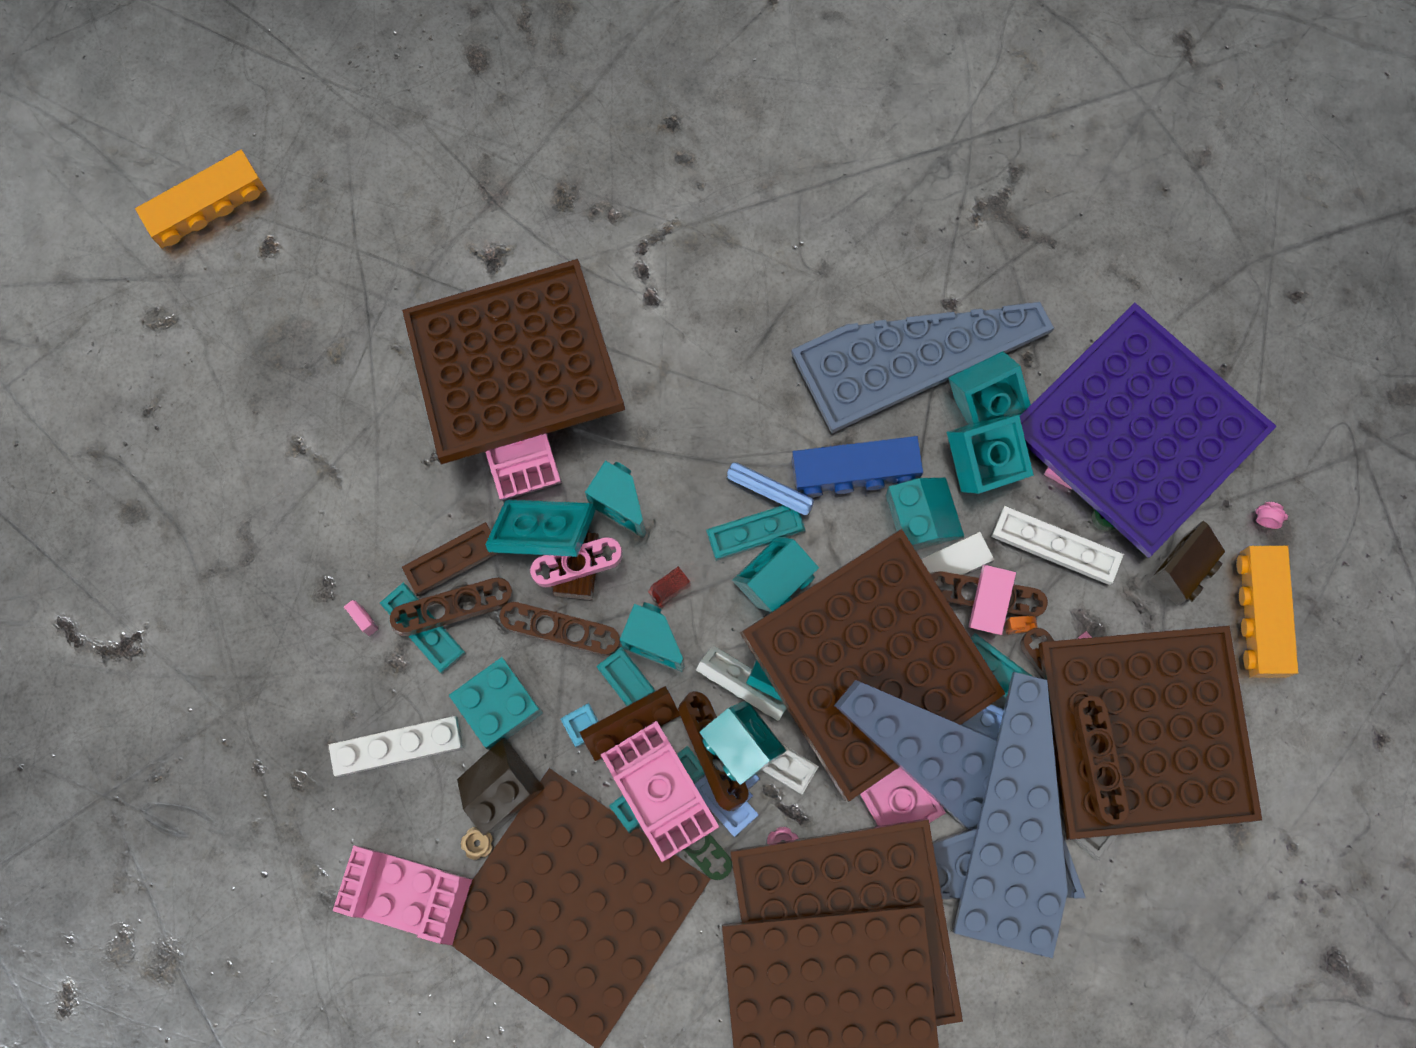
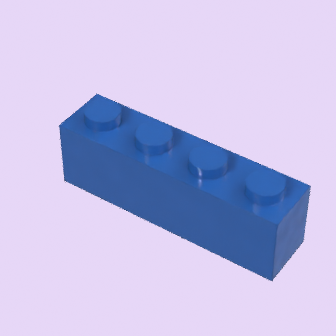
[792,436,923,498]

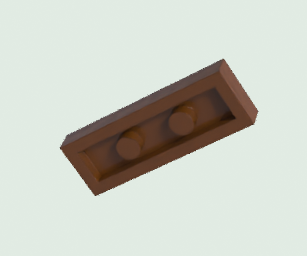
[402,522,498,596]
[580,686,680,761]

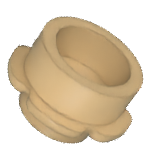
[461,827,493,860]

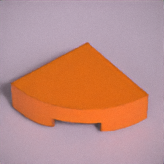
[1004,616,1038,635]

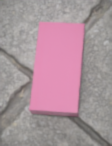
[968,565,1016,635]

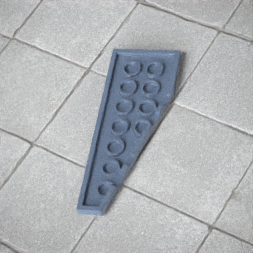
[791,302,1054,433]
[953,672,1068,958]

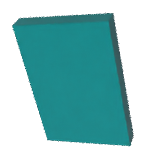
[485,500,595,557]

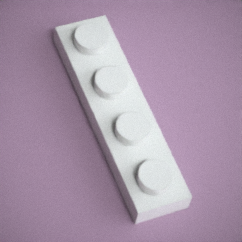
[991,506,1124,585]
[328,716,463,777]

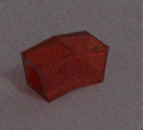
[648,566,691,607]

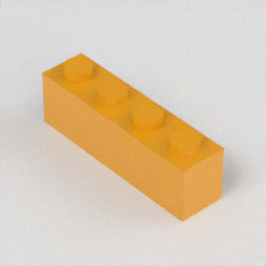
[135,149,266,249]
[1236,546,1298,678]

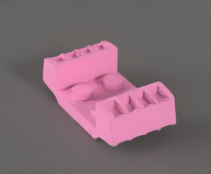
[486,434,562,501]
[601,721,719,862]
[333,845,472,945]

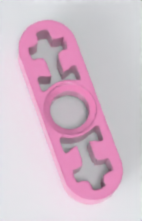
[530,537,622,587]

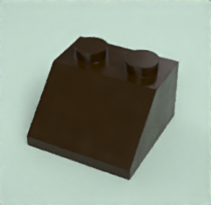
[1148,521,1225,605]
[457,738,545,836]

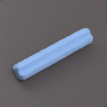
[727,462,814,515]

